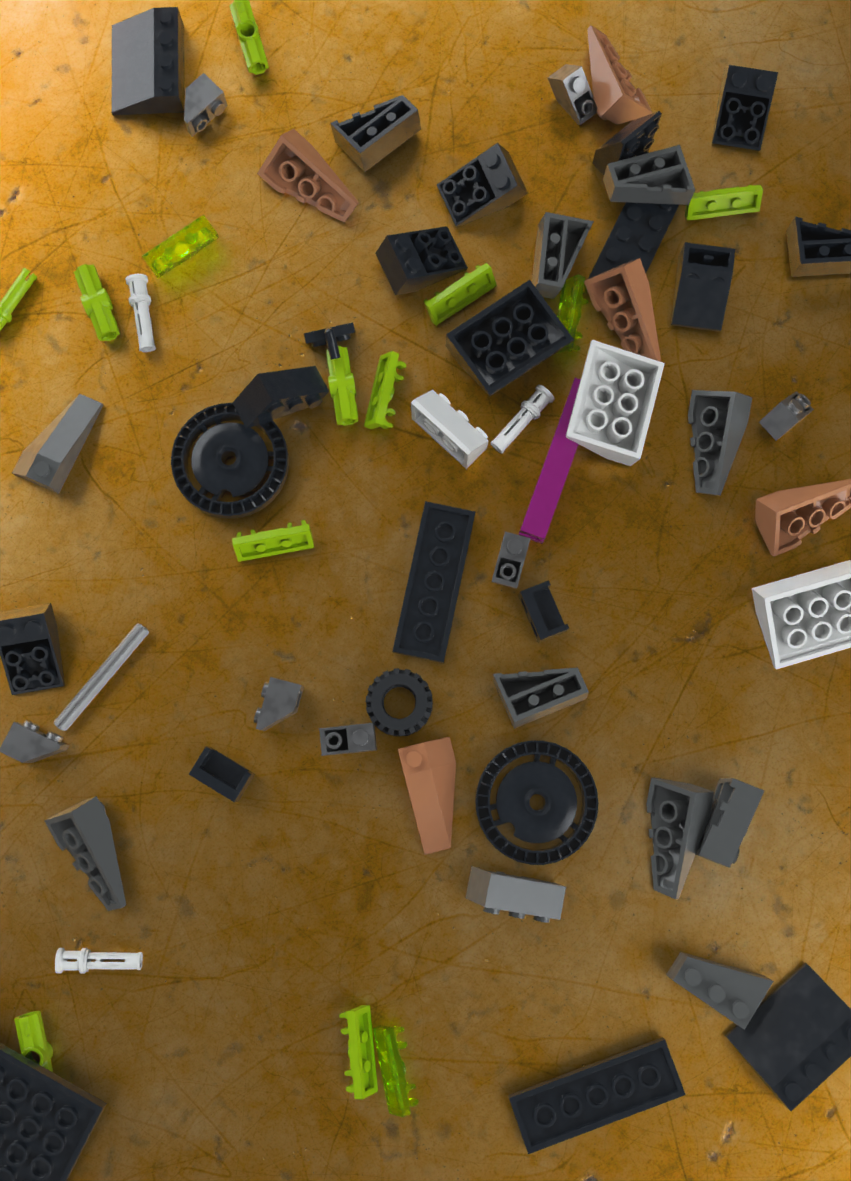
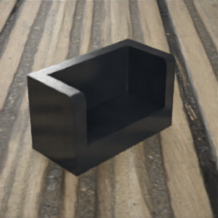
[518,580,570,643]
[189,746,255,802]

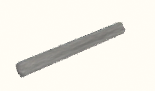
[54,623,149,731]

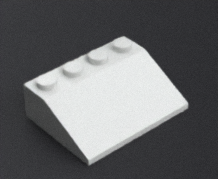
[566,340,665,466]
[752,560,851,669]

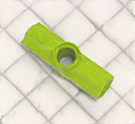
[229,0,269,75]
[74,264,120,341]
[326,346,358,426]
[14,1011,53,1072]

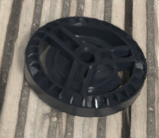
[171,403,289,519]
[475,740,599,865]

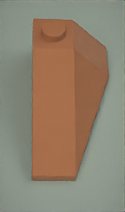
[587,25,652,125]
[257,129,359,222]
[584,258,661,362]
[755,479,851,556]
[398,737,456,855]

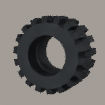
[365,668,433,737]

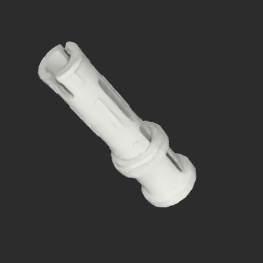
[125,274,156,352]
[490,384,555,454]
[55,948,143,974]

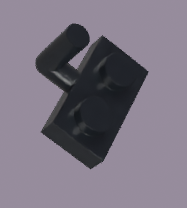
[304,322,355,360]

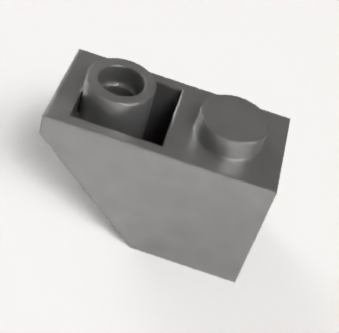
[548,64,597,125]
[184,73,228,137]
[759,391,814,441]
[491,532,531,589]
[254,677,304,731]
[0,720,69,763]
[319,723,377,756]

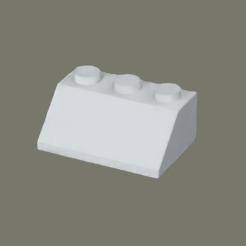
[411,390,488,469]

